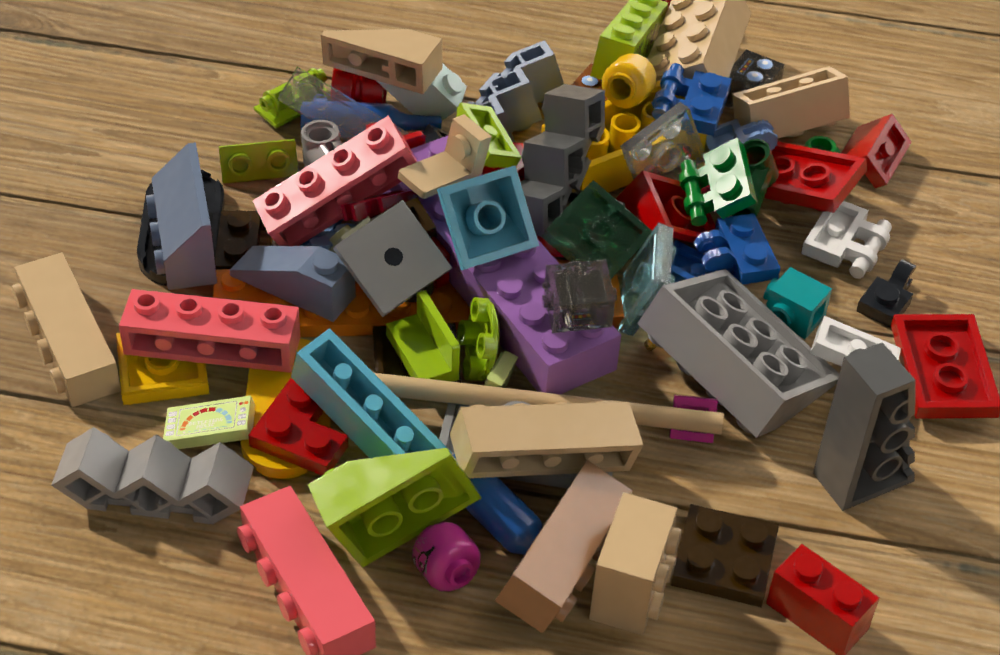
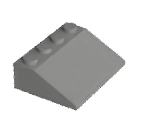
[637,269,839,438]

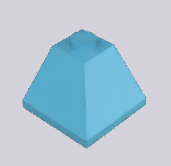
[437,165,539,270]

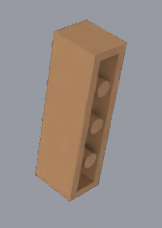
[495,460,632,633]

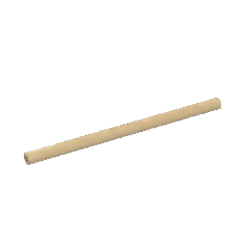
[374,373,724,435]

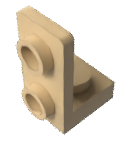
[398,114,492,199]

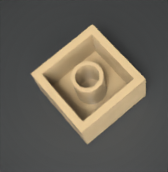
[589,492,682,636]

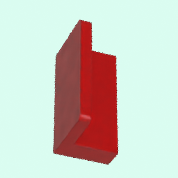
[841,113,912,189]

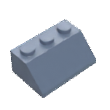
[146,142,217,290]

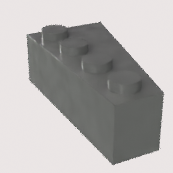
[813,342,916,511]

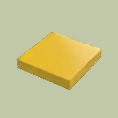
[116,333,210,406]

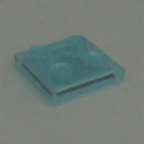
[618,223,676,336]

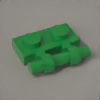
[679,137,757,226]

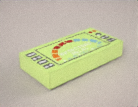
[163,395,255,449]

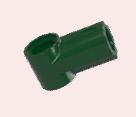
[732,139,779,217]

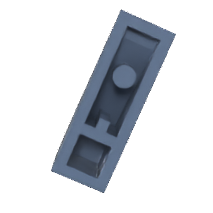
[230,246,356,322]

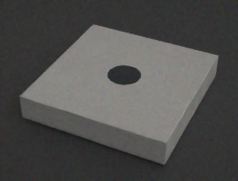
[333,200,452,317]

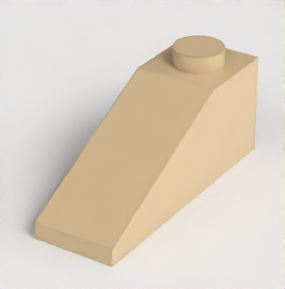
[321,29,443,94]

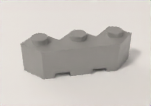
[51,427,254,524]

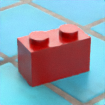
[766,544,880,655]

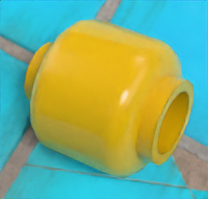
[602,53,656,108]

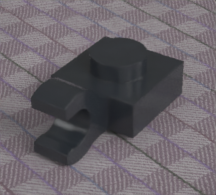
[856,259,916,328]

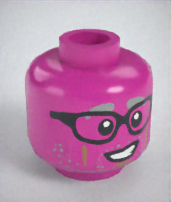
[412,522,481,592]

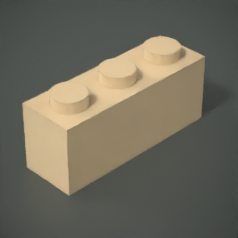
[732,66,850,138]

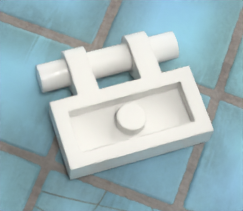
[801,201,892,279]

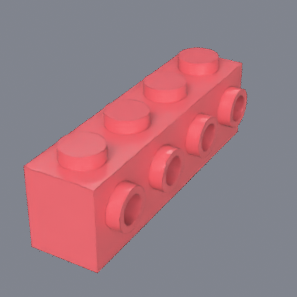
[253,115,418,246]
[119,289,301,373]

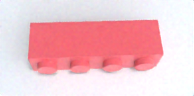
[237,485,376,655]

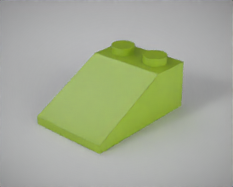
[308,448,482,568]

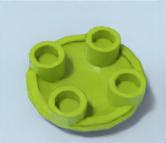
[457,297,500,381]

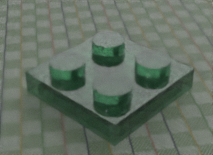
[541,180,654,290]

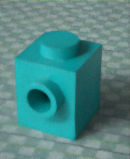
[763,267,832,339]

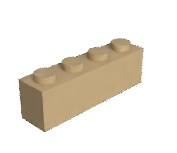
[11,252,121,408]
[450,400,643,478]

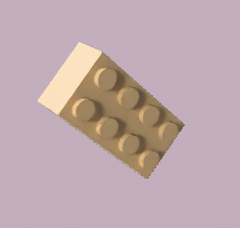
[648,0,752,81]

